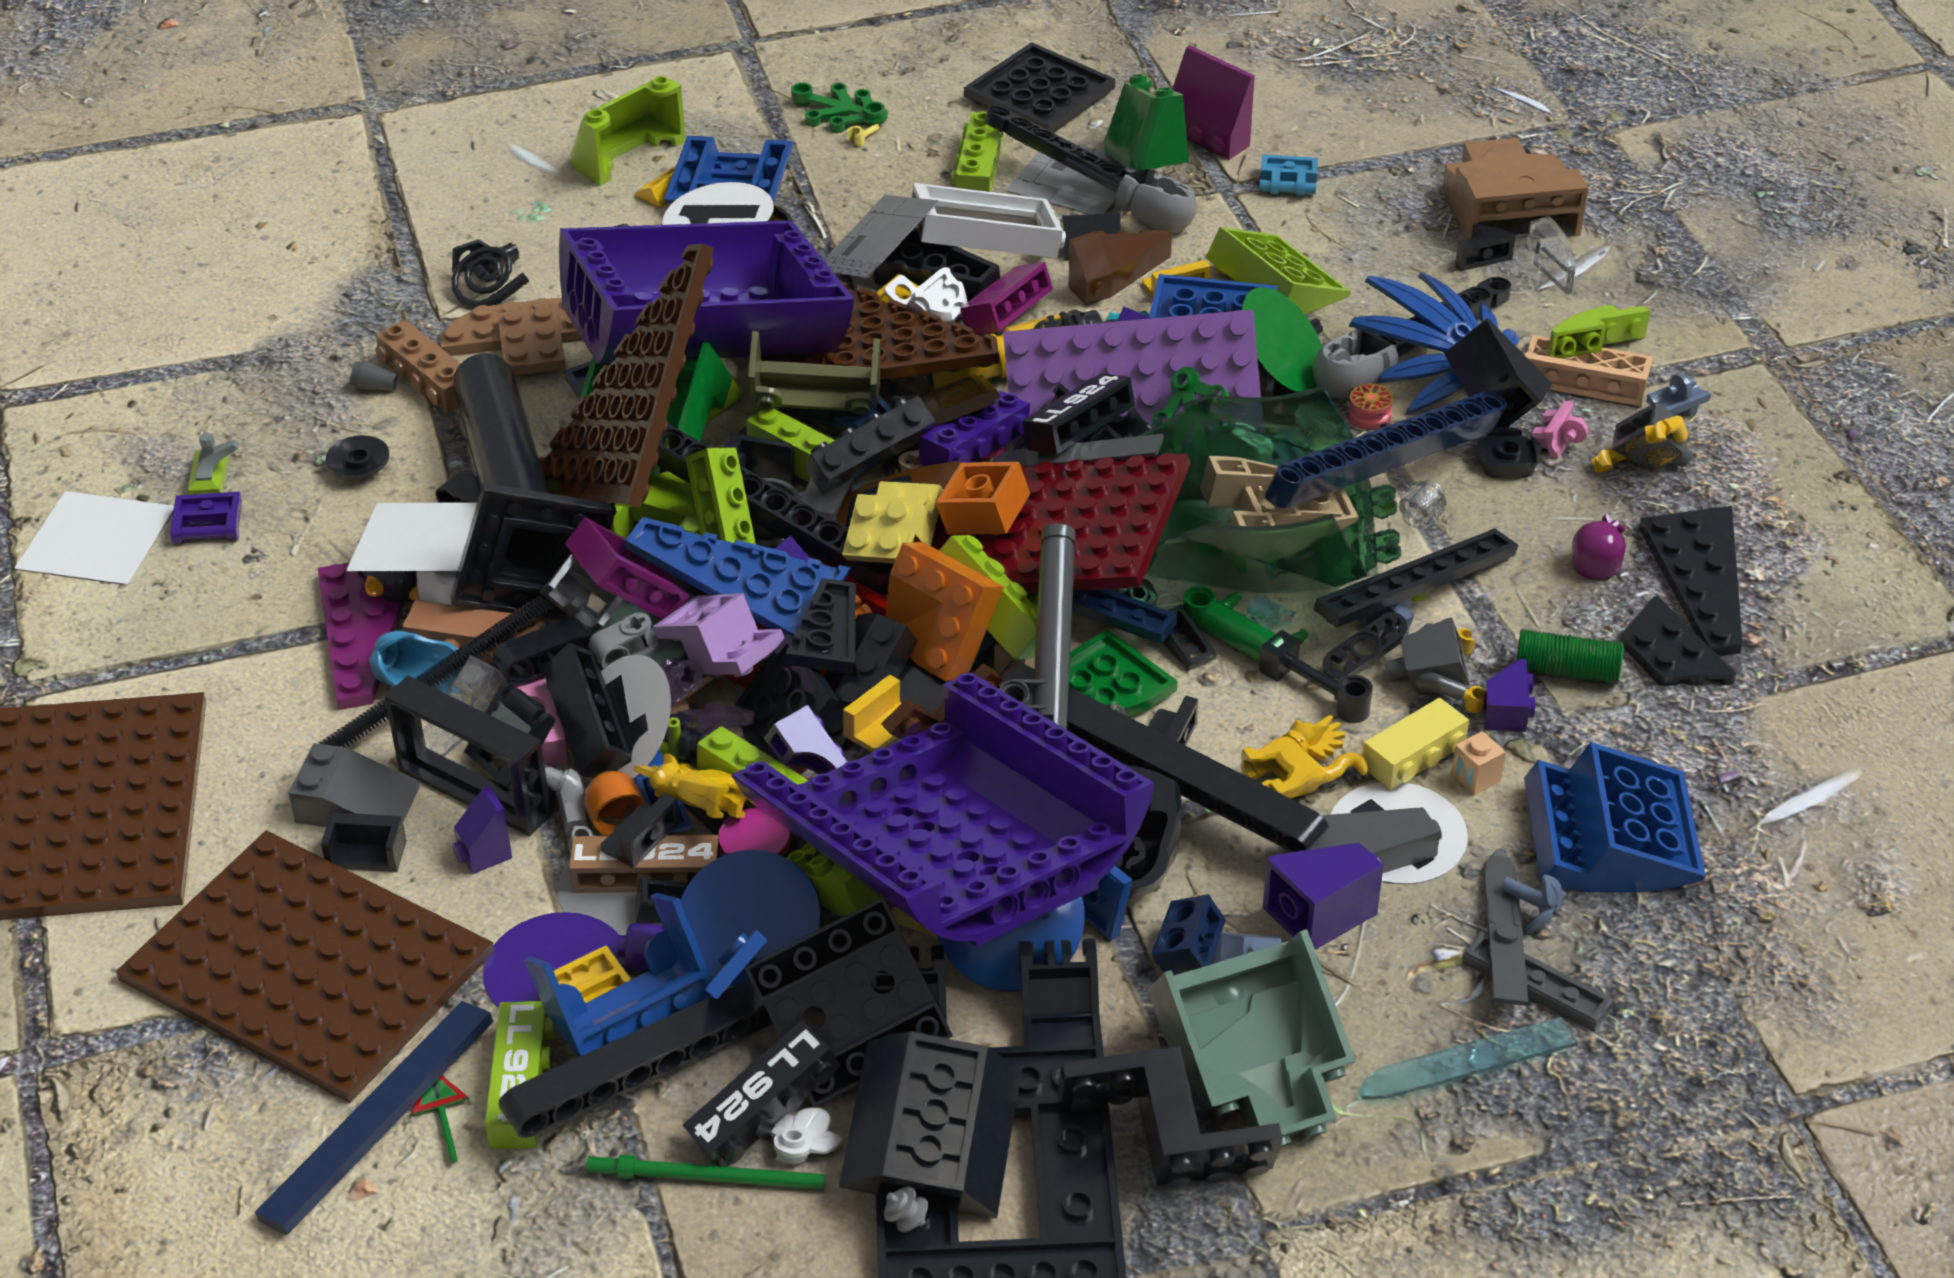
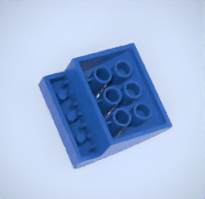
[1524,742,1706,893]

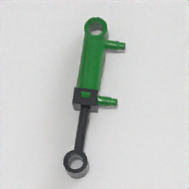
[1183,585,1373,723]

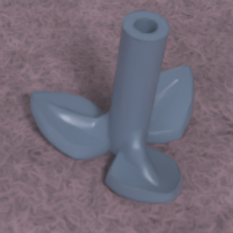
[1501,875,1565,934]

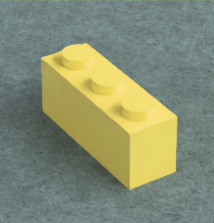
[1362,697,1469,790]

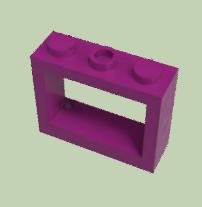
[565,517,690,619]

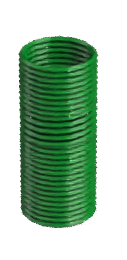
[1516,628,1624,685]

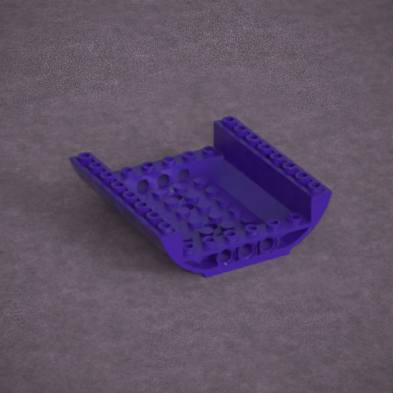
[732,672,1154,947]

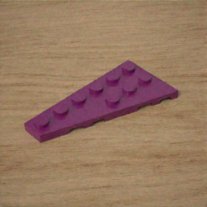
[318,562,404,710]

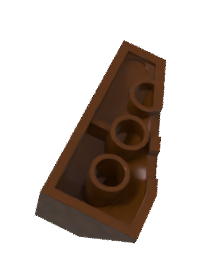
[1068,230,1172,306]

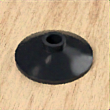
[326,435,390,478]

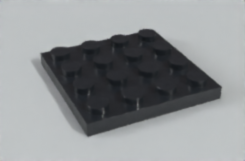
[964,42,1116,132]

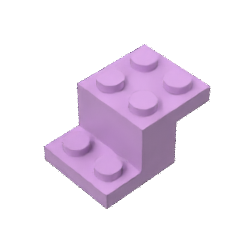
[652,593,785,677]

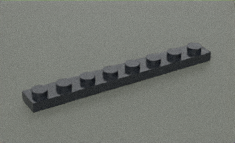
[1313,528,1518,628]

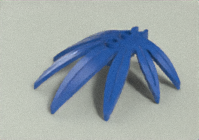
[1349,273,1519,415]

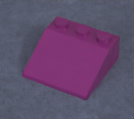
[1173,45,1255,160]

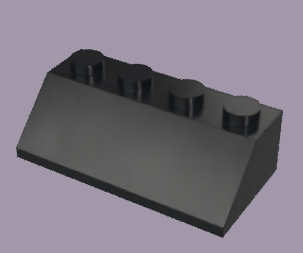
[823,613,917,761]

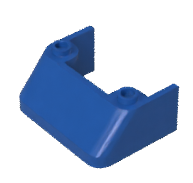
[523,893,712,1057]

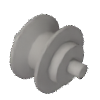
[884,1186,928,1233]

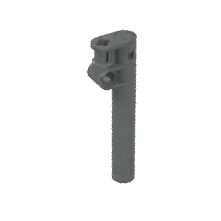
[999,524,1076,730]

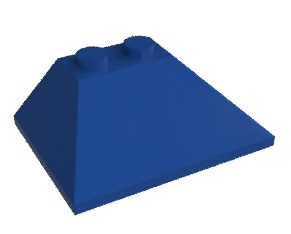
[664,136,794,205]

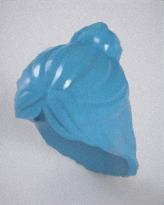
[369,630,467,696]

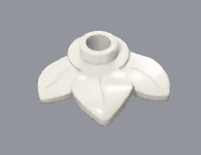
[770,1107,843,1164]

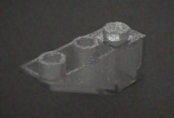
[423,655,506,757]

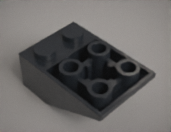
[1444,317,1552,428]

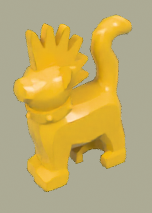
[1241,715,1369,799]
[633,753,749,818]

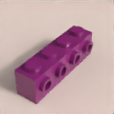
[960,262,1053,337]

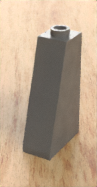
[1314,807,1442,873]

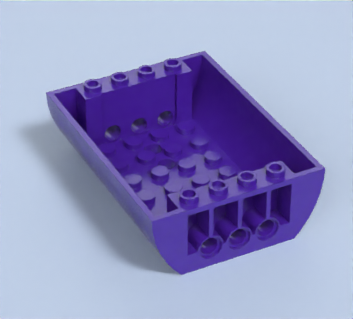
[559,220,854,365]

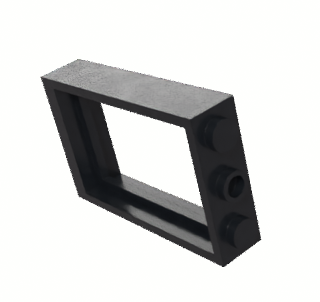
[384,675,552,837]

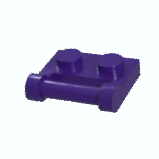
[170,492,242,544]

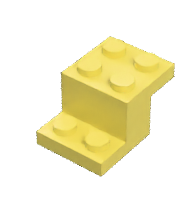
[842,481,944,564]

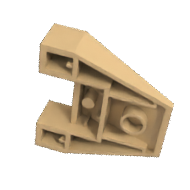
[1200,456,1358,565]

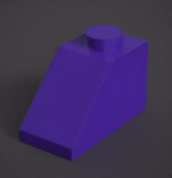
[452,786,512,874]

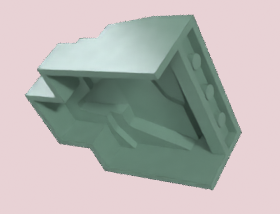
[1147,929,1356,1148]

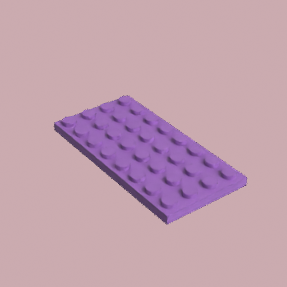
[1003,310,1264,449]

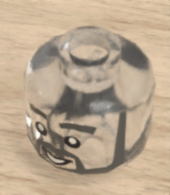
[1398,480,1447,528]

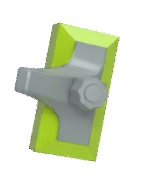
[187,433,240,495]

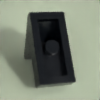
[1455,223,1516,271]

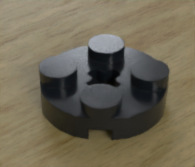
[1476,427,1541,478]

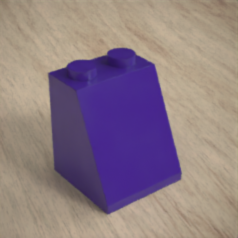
[1262,843,1384,950]

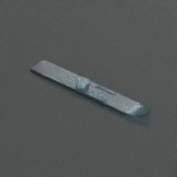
[1359,1017,1577,1100]

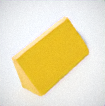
[635,166,676,207]

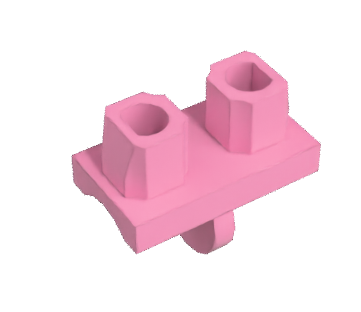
[1532,401,1588,458]

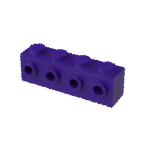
[919,391,1030,466]

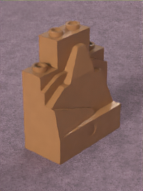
[1443,138,1588,239]

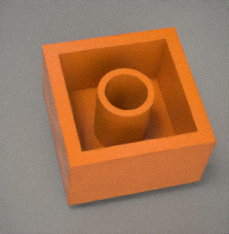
[935,462,1030,535]

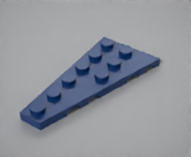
[624,517,850,637]

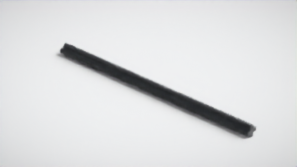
[318,575,583,748]

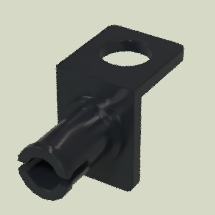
[452,239,519,281]

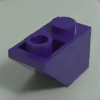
[1483,659,1535,732]

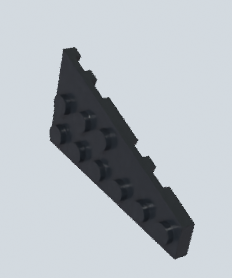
[1639,506,1743,656]

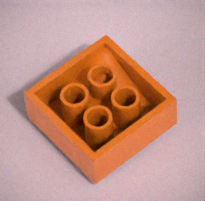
[885,542,1004,681]

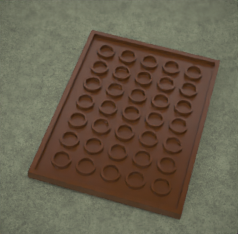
[0,692,206,920]
[116,830,494,1103]

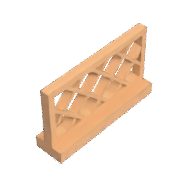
[1525,335,1653,407]

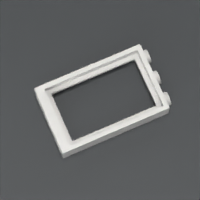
[911,183,1066,258]

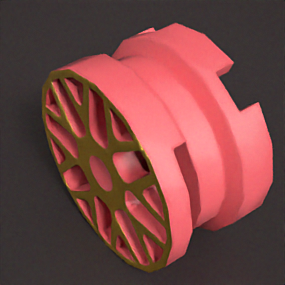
[1348,384,1393,430]

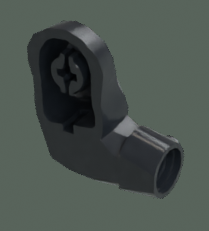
[1115,764,1182,899]

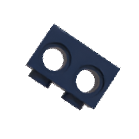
[1151,894,1226,976]

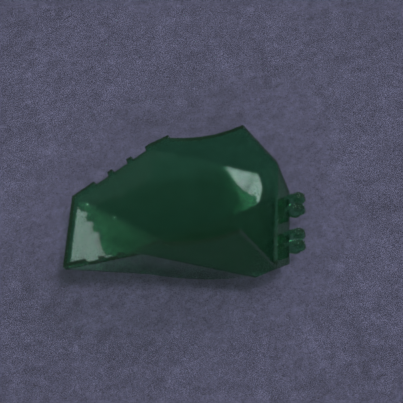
[1125,385,1401,593]

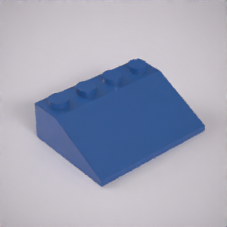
[1149,274,1277,367]

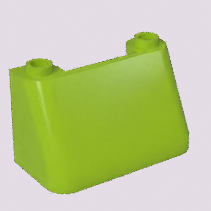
[570,76,686,186]

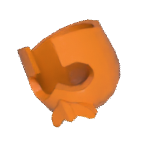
[584,771,645,836]

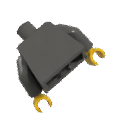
[1385,617,1485,713]

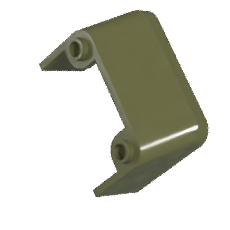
[748,331,880,415]

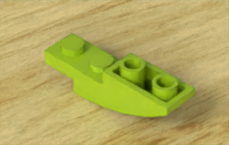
[1547,305,1650,358]

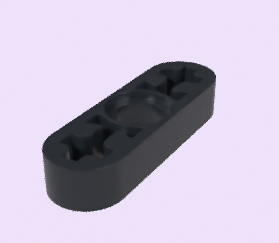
[1322,612,1407,682]

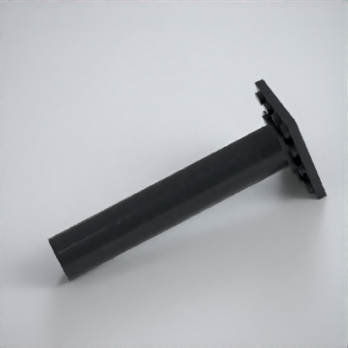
[450,354,617,620]

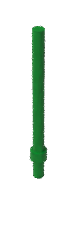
[586,1155,826,1190]

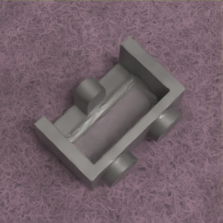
[540,554,623,634]

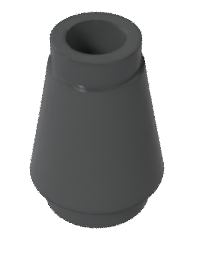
[350,360,398,391]

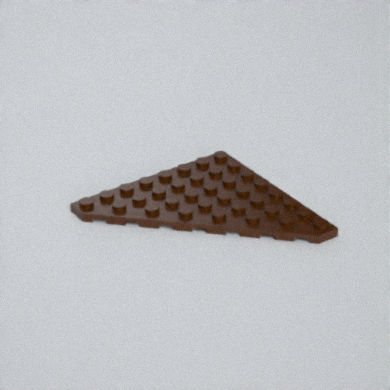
[539,244,714,508]
[761,281,1000,380]

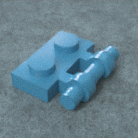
[1259,154,1318,196]

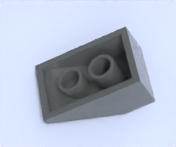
[288,743,420,827]

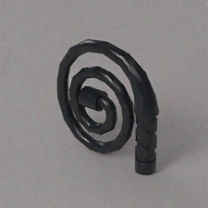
[451,246,530,309]

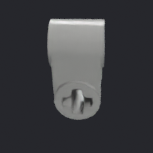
[588,612,659,669]

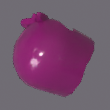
[1572,514,1626,579]

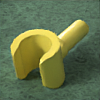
[847,124,880,147]

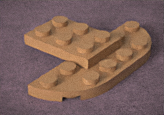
[441,297,582,376]

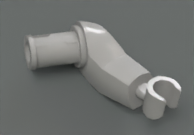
[544,764,593,849]

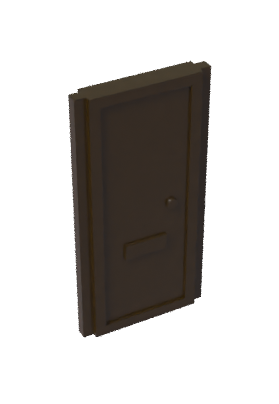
[919,374,1001,426]

